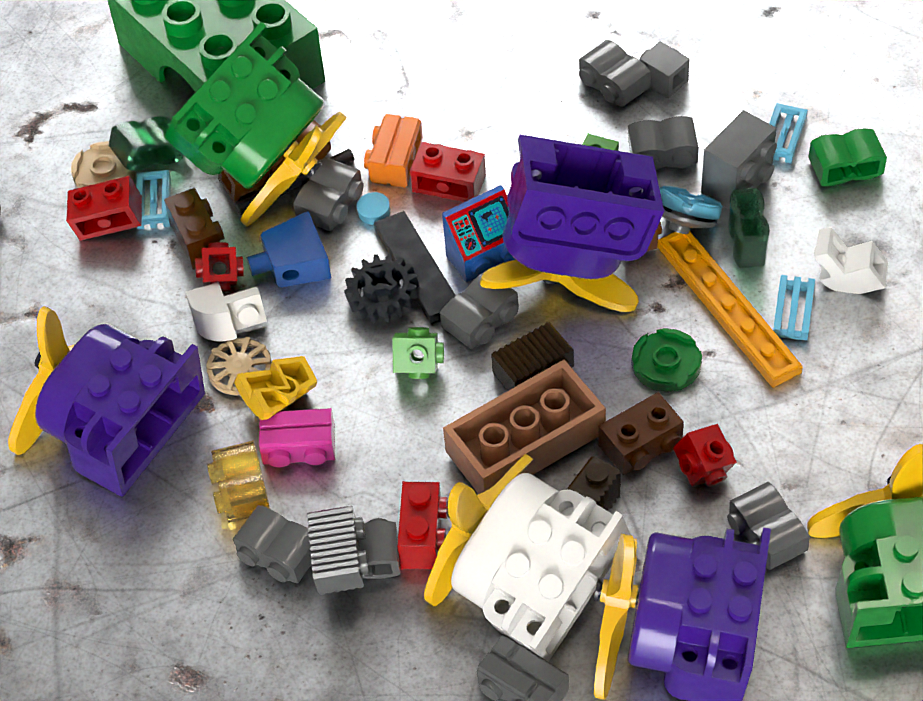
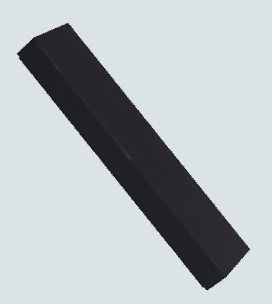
[374,211,456,324]

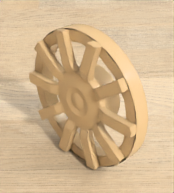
[206,337,272,395]

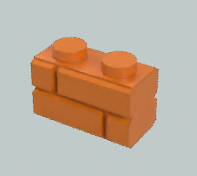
[364,114,423,188]

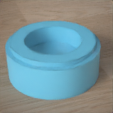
[357,192,391,225]

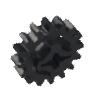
[344,253,420,323]

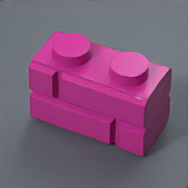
[259,408,335,468]

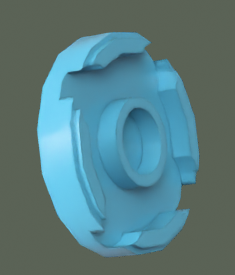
[660,186,723,220]

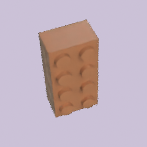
[443,360,606,494]

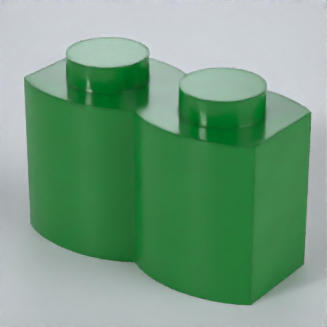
[808,128,887,186]

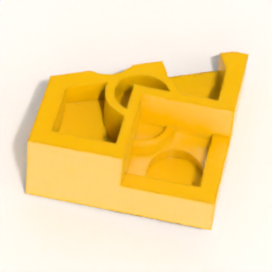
[234,356,318,420]

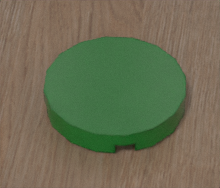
[631,328,702,392]

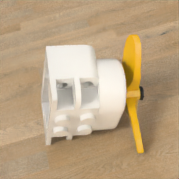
[424,454,631,662]

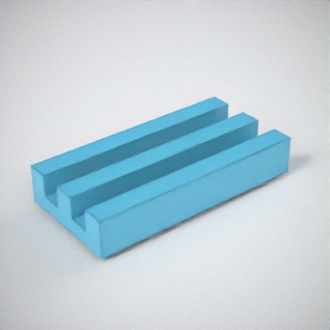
[769,103,808,164]
[136,170,171,230]
[773,275,815,341]

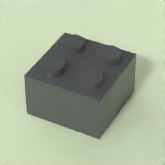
[701,110,777,212]

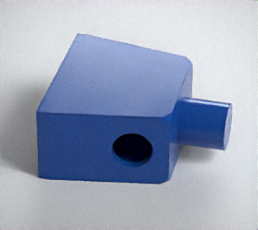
[246,211,331,288]

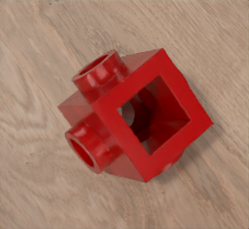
[195,242,244,292]
[673,424,737,487]

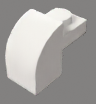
[814,227,888,294]
[185,282,267,341]

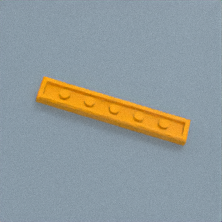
[657,231,803,388]

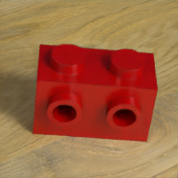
[410,142,486,202]
[66,176,142,241]
[397,481,448,569]

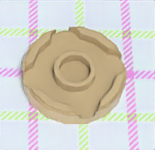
[71,141,136,188]

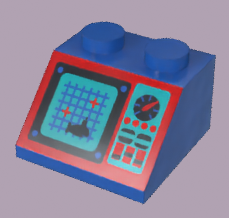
[442,185,516,283]

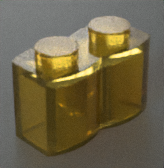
[207,440,270,523]

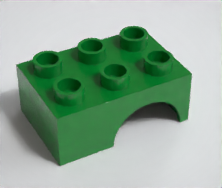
[107,0,326,92]

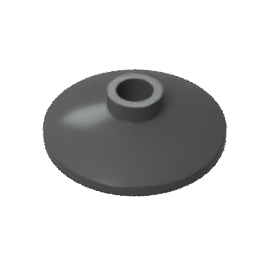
[662,206,717,234]

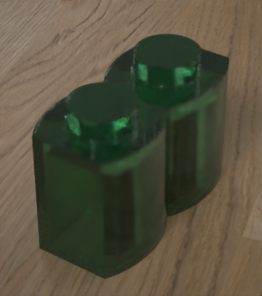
[108,116,184,171]
[728,188,770,268]

